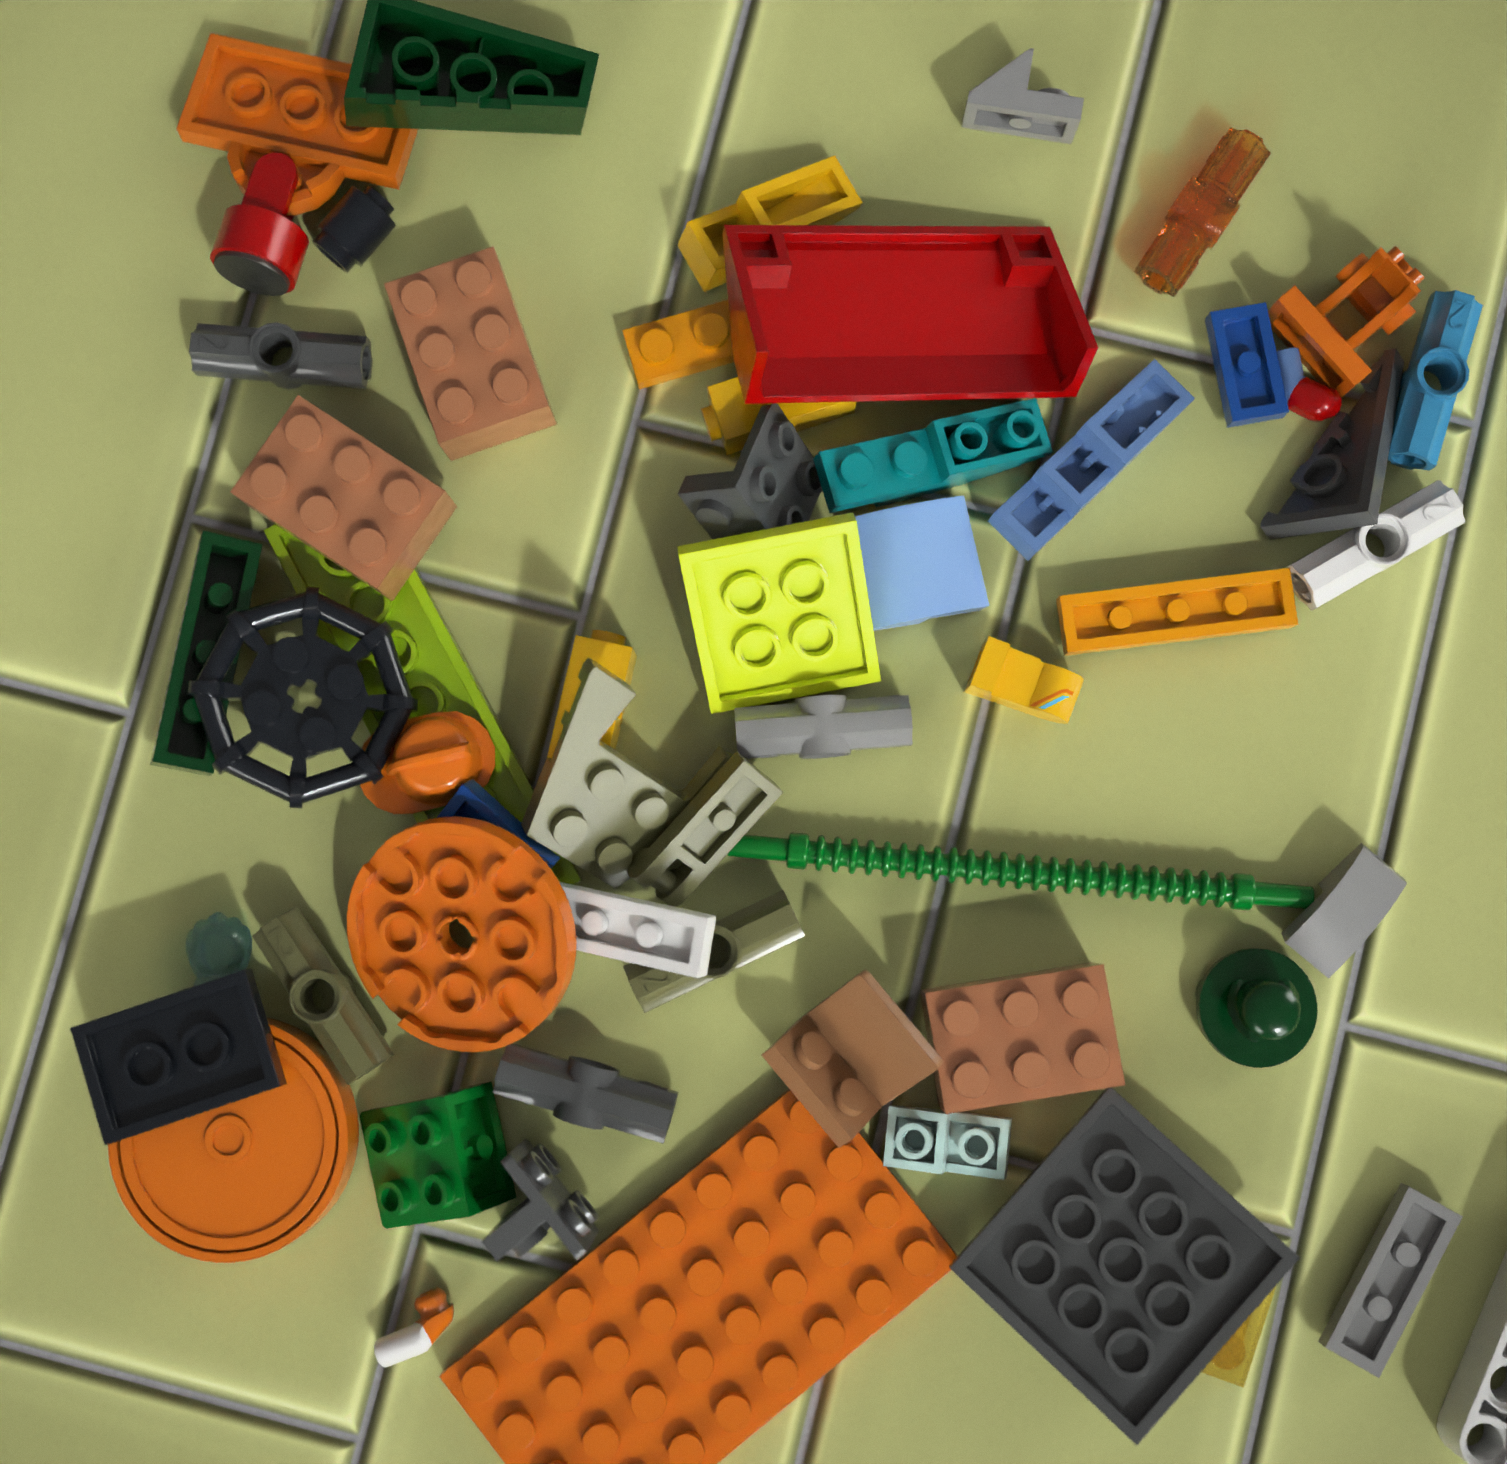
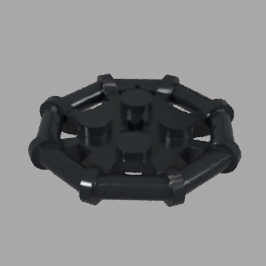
[187,586,418,809]

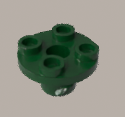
[1195,948,1318,1068]

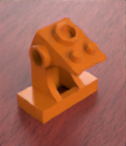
[1268,246,1425,398]

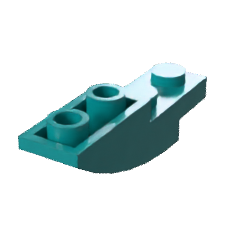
[813,398,1053,513]

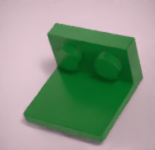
[360,1081,517,1228]

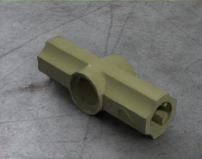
[623,890,805,1013]
[252,908,394,1085]

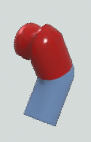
[1277,348,1342,422]

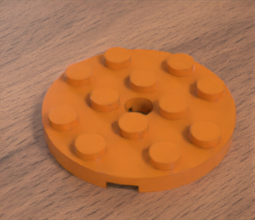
[347,816,576,1052]

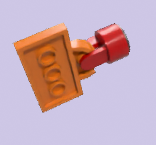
[176,33,418,296]

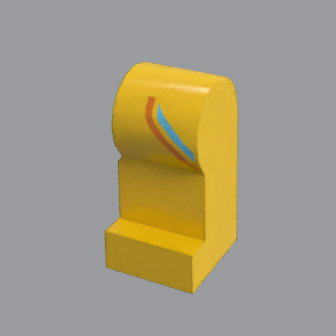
[964,636,1084,724]

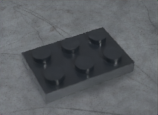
[70,968,287,1145]

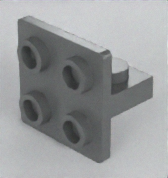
[481,1139,599,1261]

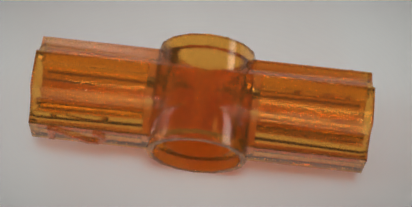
[1134,127,1271,297]

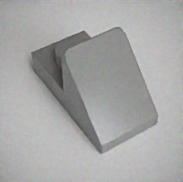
[962,48,1084,144]

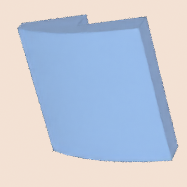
[855,495,989,631]

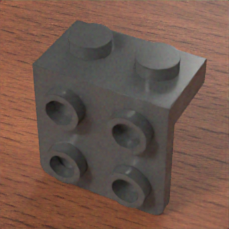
[678,403,822,539]

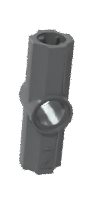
[189,322,373,389]
[493,1043,679,1143]

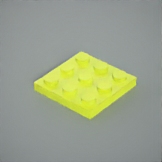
[677,512,881,714]

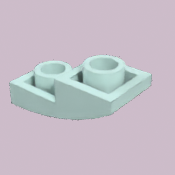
[883,1105,1012,1180]

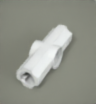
[1287,479,1466,611]

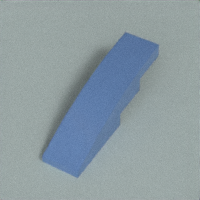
[988,359,1195,561]

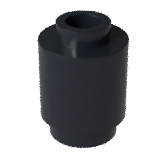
[312,186,396,273]

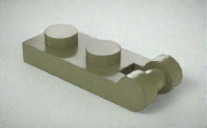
[627,751,783,907]

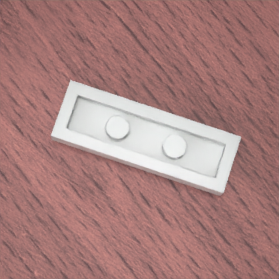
[560,882,716,978]

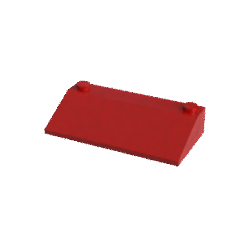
[722,225,1098,404]

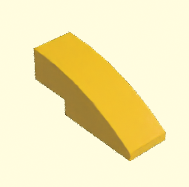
[677,155,862,292]

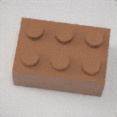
[384,246,557,461]
[230,395,457,601]
[919,962,1125,1114]

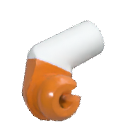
[374,1287,454,1367]

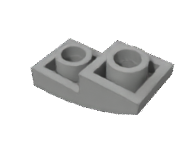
[1281,843,1407,978]

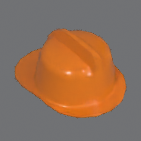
[360,711,495,814]

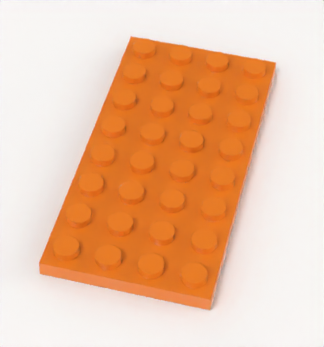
[439,1089,958,1464]

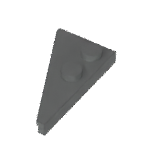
[1260,348,1404,540]

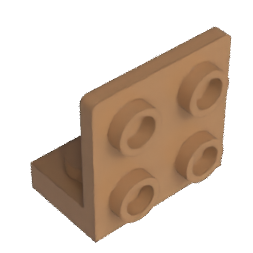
[762,970,943,1148]

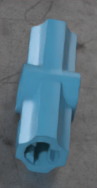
[1388,290,1483,471]

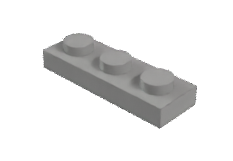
[1318,1183,1463,1378]

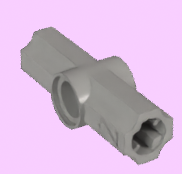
[734,695,913,759]

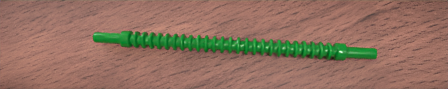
[728,832,1315,910]

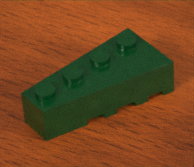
[344,0,599,135]

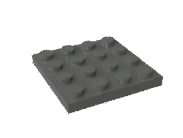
[949,1087,1300,1445]

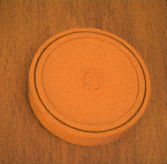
[108,1017,359,1263]

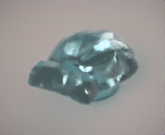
[185,912,252,986]

